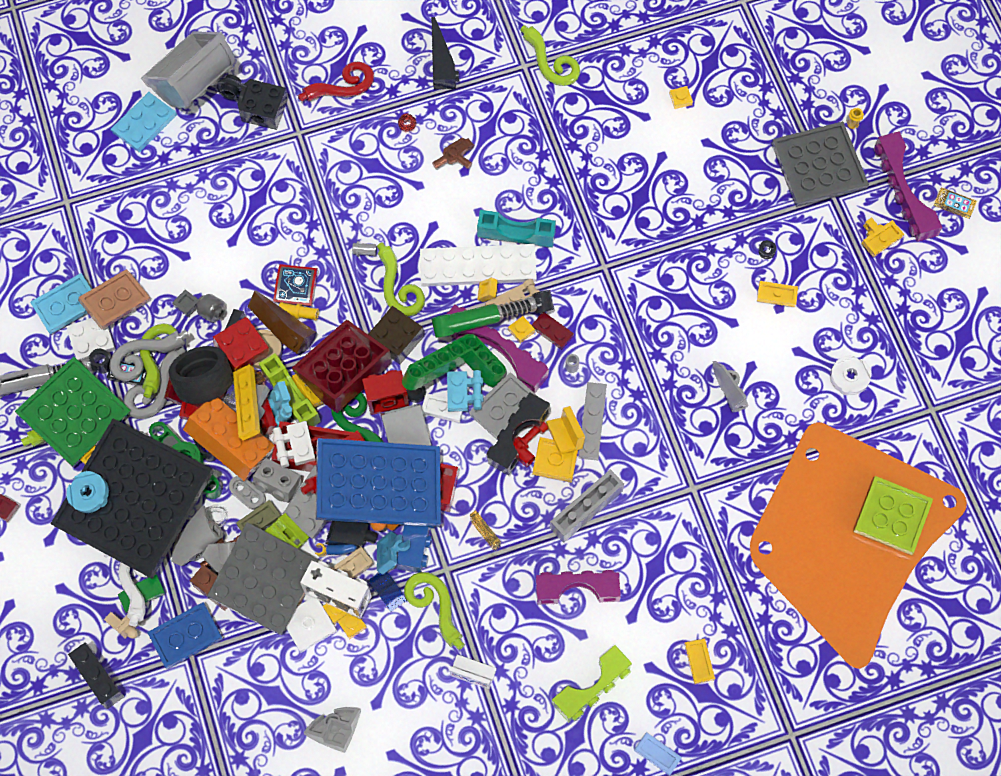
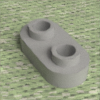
[229,476,265,510]

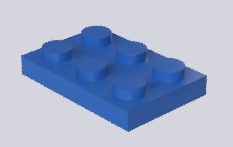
[147,602,223,670]

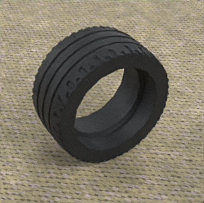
[168,346,233,404]

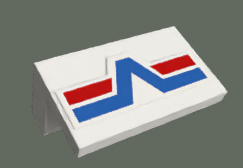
[449,655,497,690]

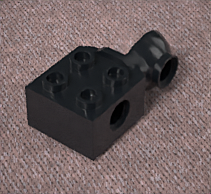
[215,74,288,130]

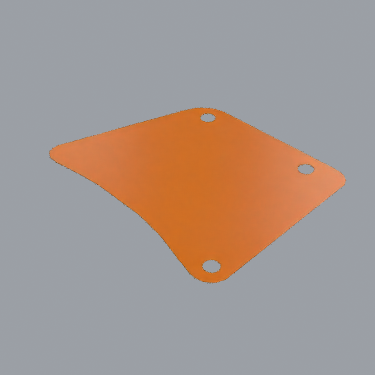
[750,422,967,669]

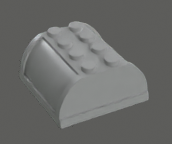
[141,31,236,109]

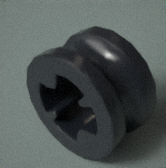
[758,240,776,260]

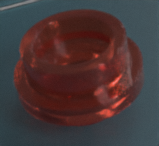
[398,113,416,132]

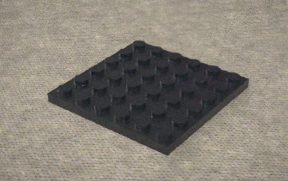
[50,418,214,579]

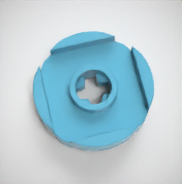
[67,471,109,513]

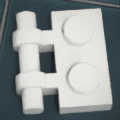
[273,421,316,468]

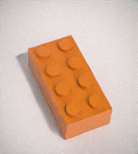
[183,397,274,481]

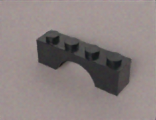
[486,392,551,475]

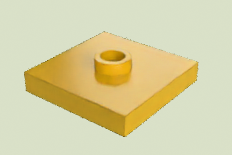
[532,437,578,482]

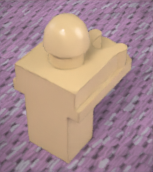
[104,612,139,639]

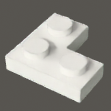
[422,387,469,423]

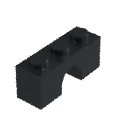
[68,642,125,709]

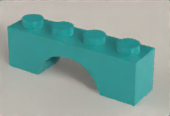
[477,210,556,248]

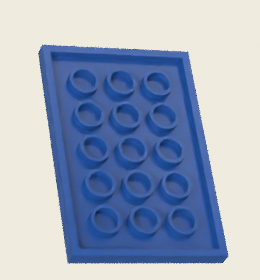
[316,438,441,527]

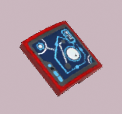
[273,264,318,306]

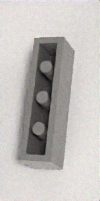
[550,469,625,543]

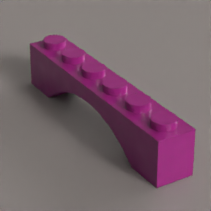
[874,131,943,242]
[447,304,549,393]

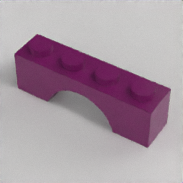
[536,570,621,605]

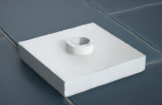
[286,597,337,653]

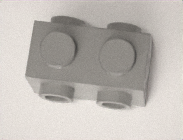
[253,458,301,503]

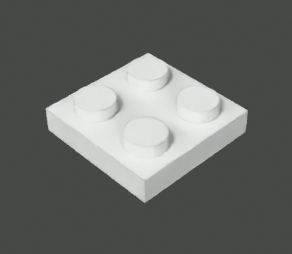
[66,318,116,361]

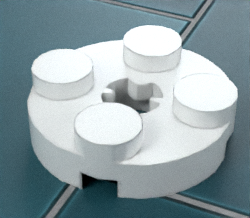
[831,355,872,395]

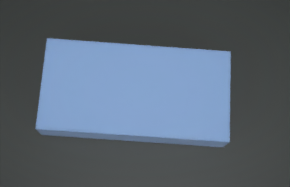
[634,732,682,776]

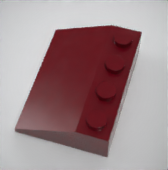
[292,319,391,413]

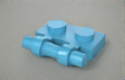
[447,370,483,412]
[267,381,292,428]

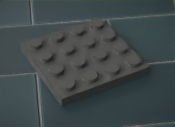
[772,121,869,207]
[206,522,320,635]

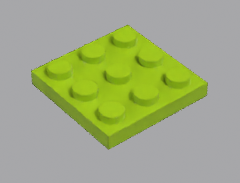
[854,476,933,555]

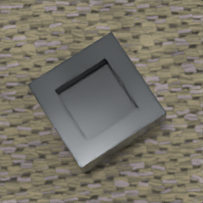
[172,289,198,317]

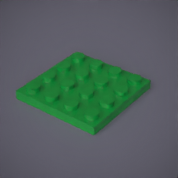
[15,357,131,468]

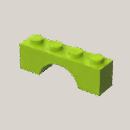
[258,353,321,426]
[552,645,632,723]

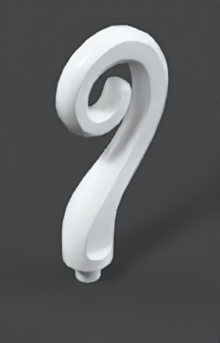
[119,562,160,627]

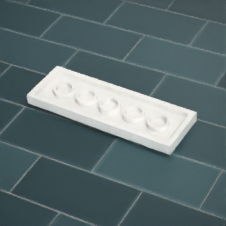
[420,244,537,287]

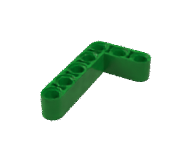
[402,334,506,390]

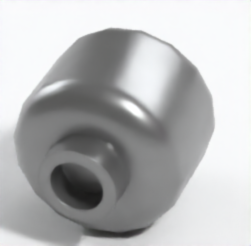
[196,294,226,322]

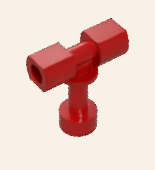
[513,422,548,468]

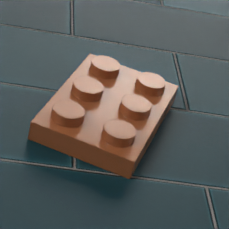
[78,269,150,330]

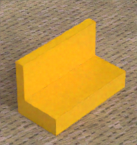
[546,406,585,454]

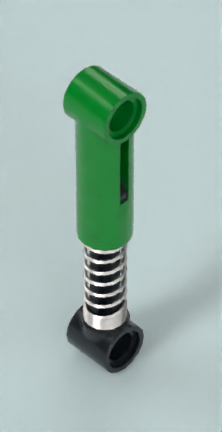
[431,290,554,338]

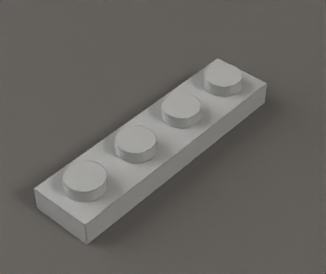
[578,382,607,461]

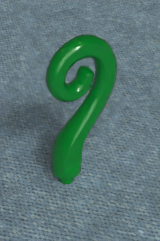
[331,392,383,442]

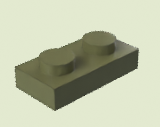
[236,500,281,532]

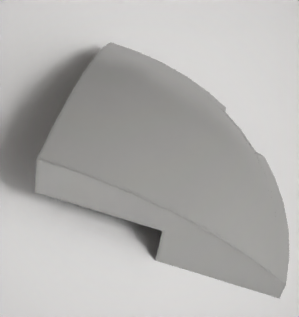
[304,707,361,753]

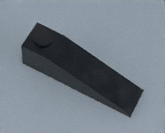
[431,17,459,90]

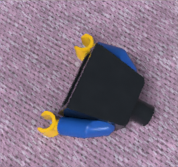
[315,521,377,557]

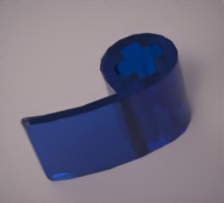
[367,572,407,612]

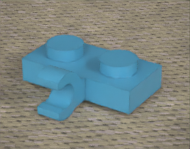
[377,531,410,575]

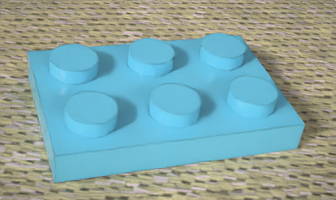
[111,92,177,153]
[30,273,92,334]

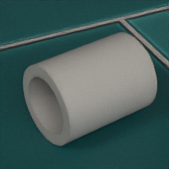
[565,354,579,373]

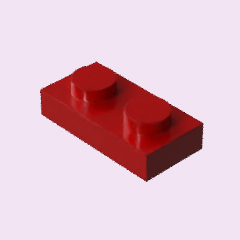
[259,397,277,436]

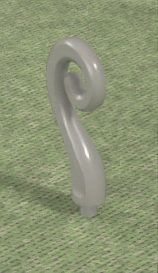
[110,329,190,381]
[124,347,186,419]

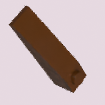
[248,290,316,354]

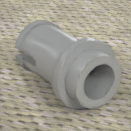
[352,241,376,256]

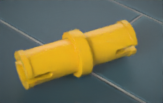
[279,302,319,320]

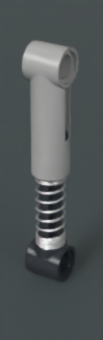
[0,348,111,399]

